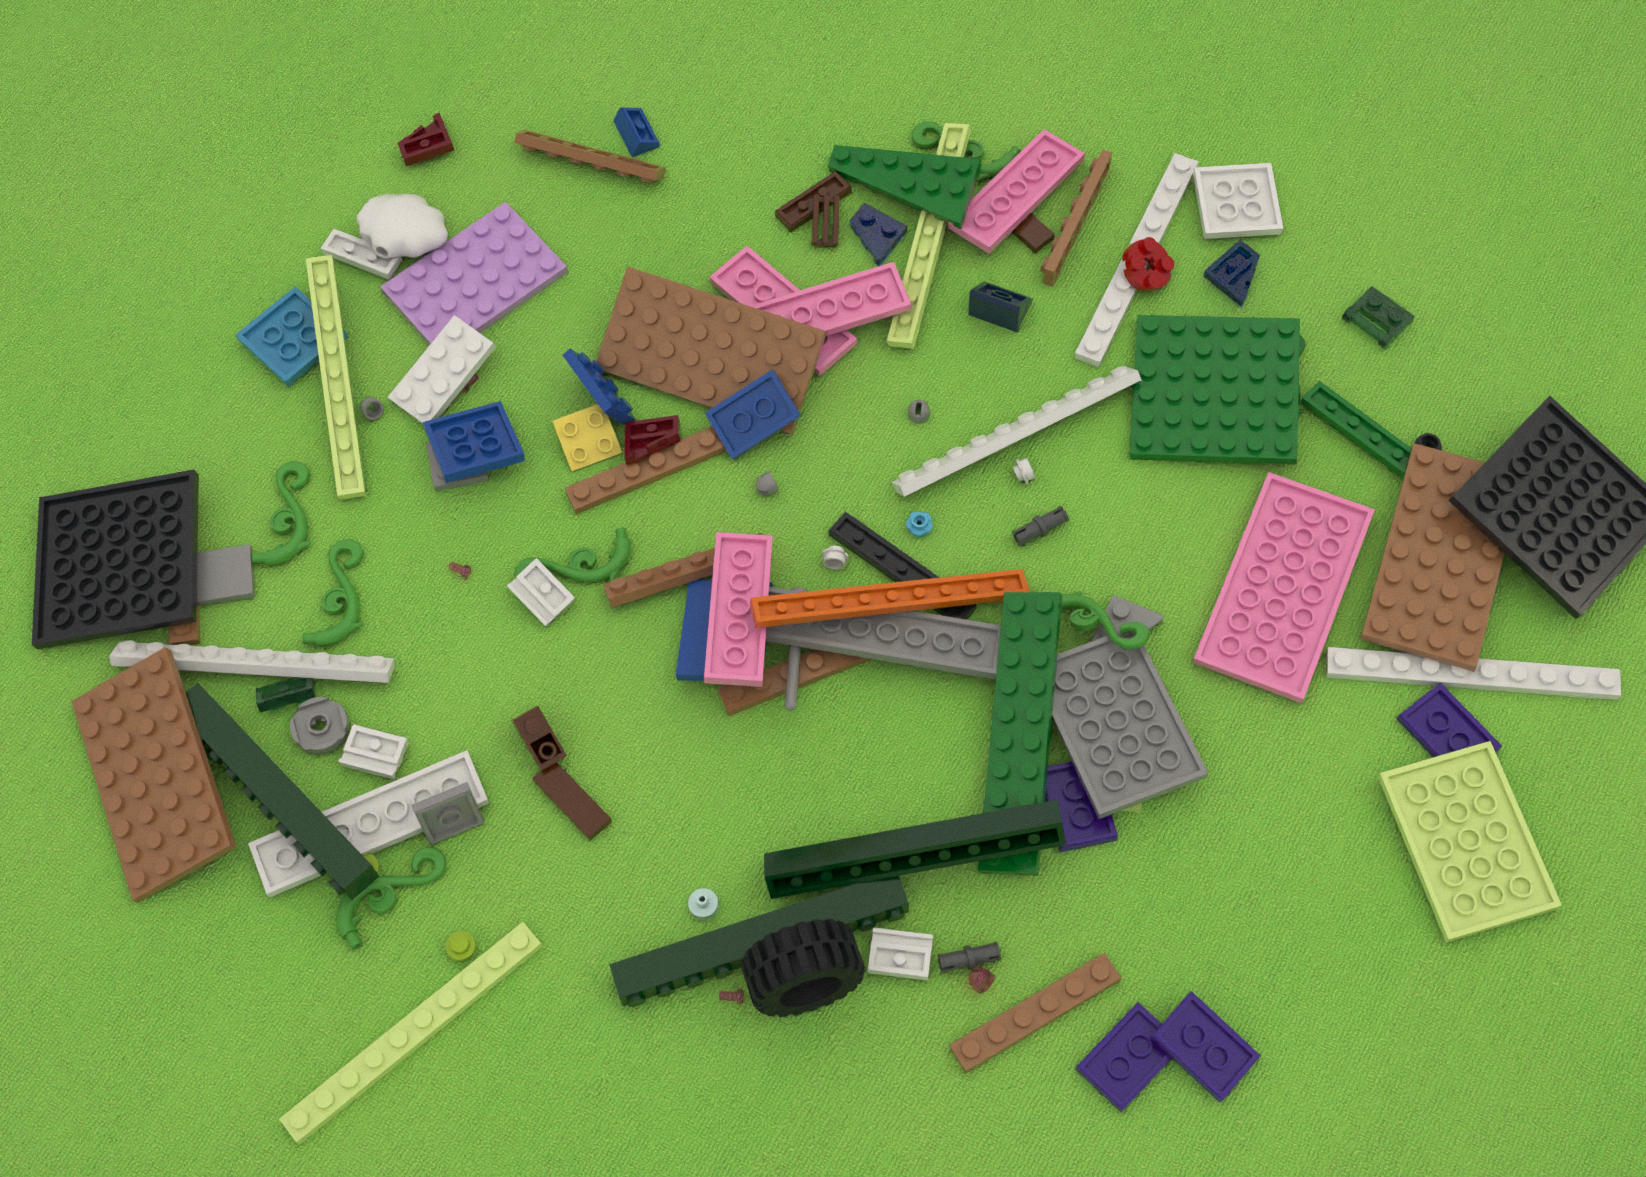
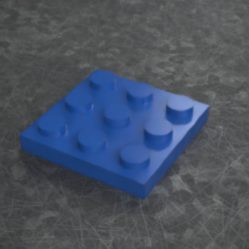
[423,401,525,483]

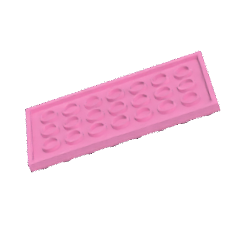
[1193,472,1375,704]

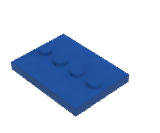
[676,579,773,682]

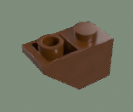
[511,706,567,771]

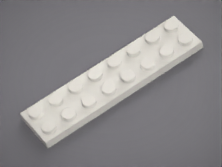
[248,750,489,898]

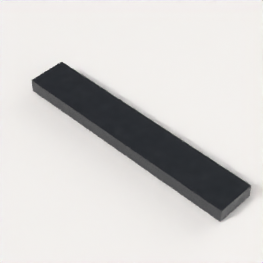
[828,512,977,620]

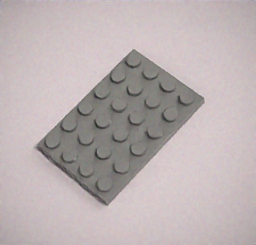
[1052,631,1208,819]

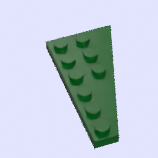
[828,145,982,230]

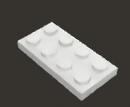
[388,315,496,424]

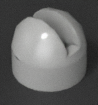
[360,397,384,420]
[908,400,930,423]
[756,471,779,496]

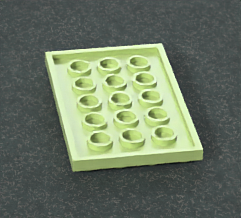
[1378,741,1562,942]

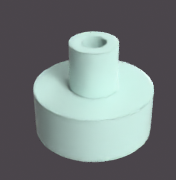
[688,888,719,921]

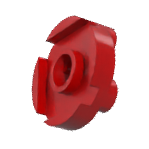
[1122,237,1174,292]

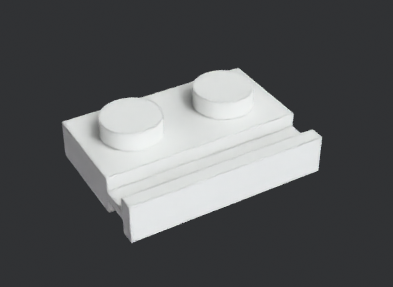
[507,558,576,627]
[338,724,409,780]
[868,928,933,980]

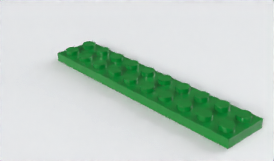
[978,592,1062,876]

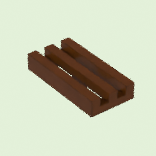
[811,194,840,247]

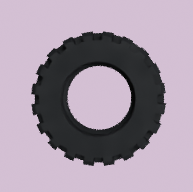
[741,919,865,1017]

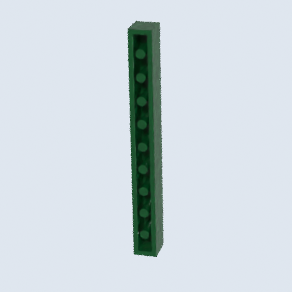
[186,683,379,900]
[764,799,1066,899]
[609,876,909,1007]

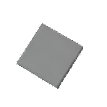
[197,544,255,606]
[412,782,485,845]

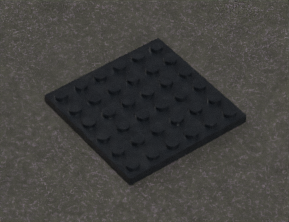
[1448,396,1646,619]
[32,470,199,649]

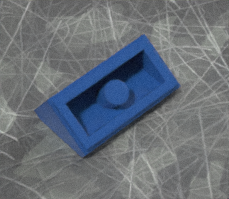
[614,107,660,156]

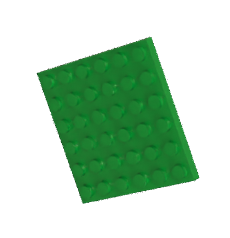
[1130,315,1300,464]

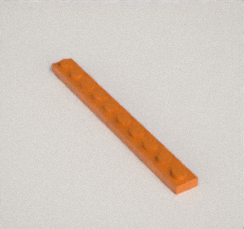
[749,569,1030,628]

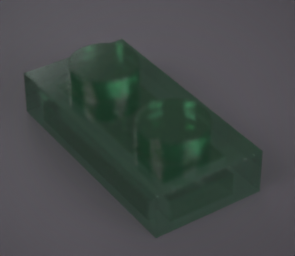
[256,677,316,713]

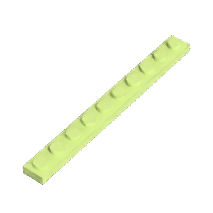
[887,123,971,349]
[306,255,366,500]
[279,922,543,1145]

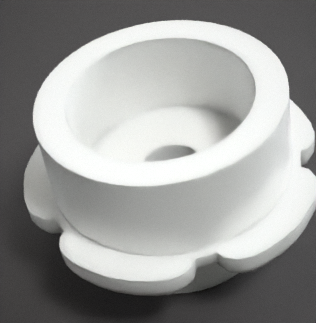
[1013,458,1036,484]
[822,546,849,570]

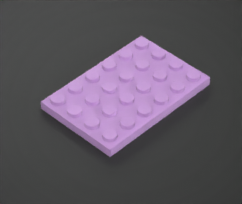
[380,202,568,345]

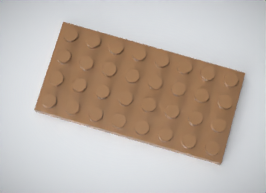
[597,266,827,434]
[1360,443,1504,672]
[71,647,237,902]

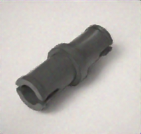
[1012,505,1069,547]
[937,941,1001,974]

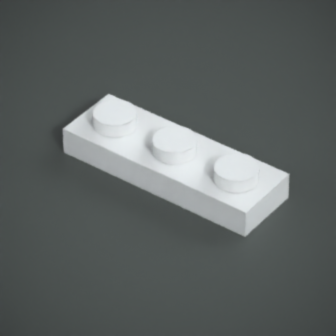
[321,229,402,280]

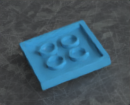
[235,286,348,387]

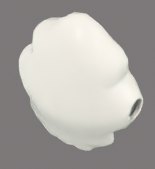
[356,193,448,259]

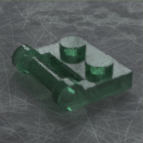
[1342,286,1415,349]

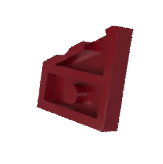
[398,113,454,166]
[624,415,680,465]

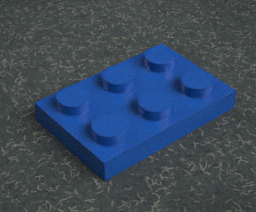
[562,348,636,425]
[705,369,802,460]

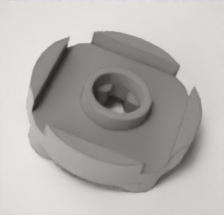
[290,697,349,754]

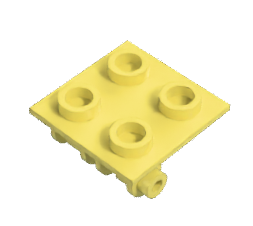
[552,404,622,472]

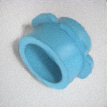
[906,511,933,537]

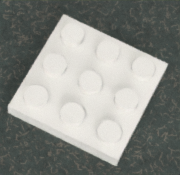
[1193,163,1283,239]

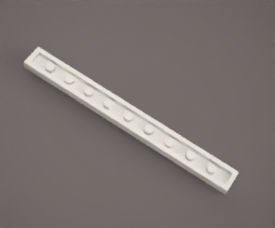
[1075,153,1199,367]
[892,366,1141,497]
[109,640,395,683]
[1326,647,1621,700]

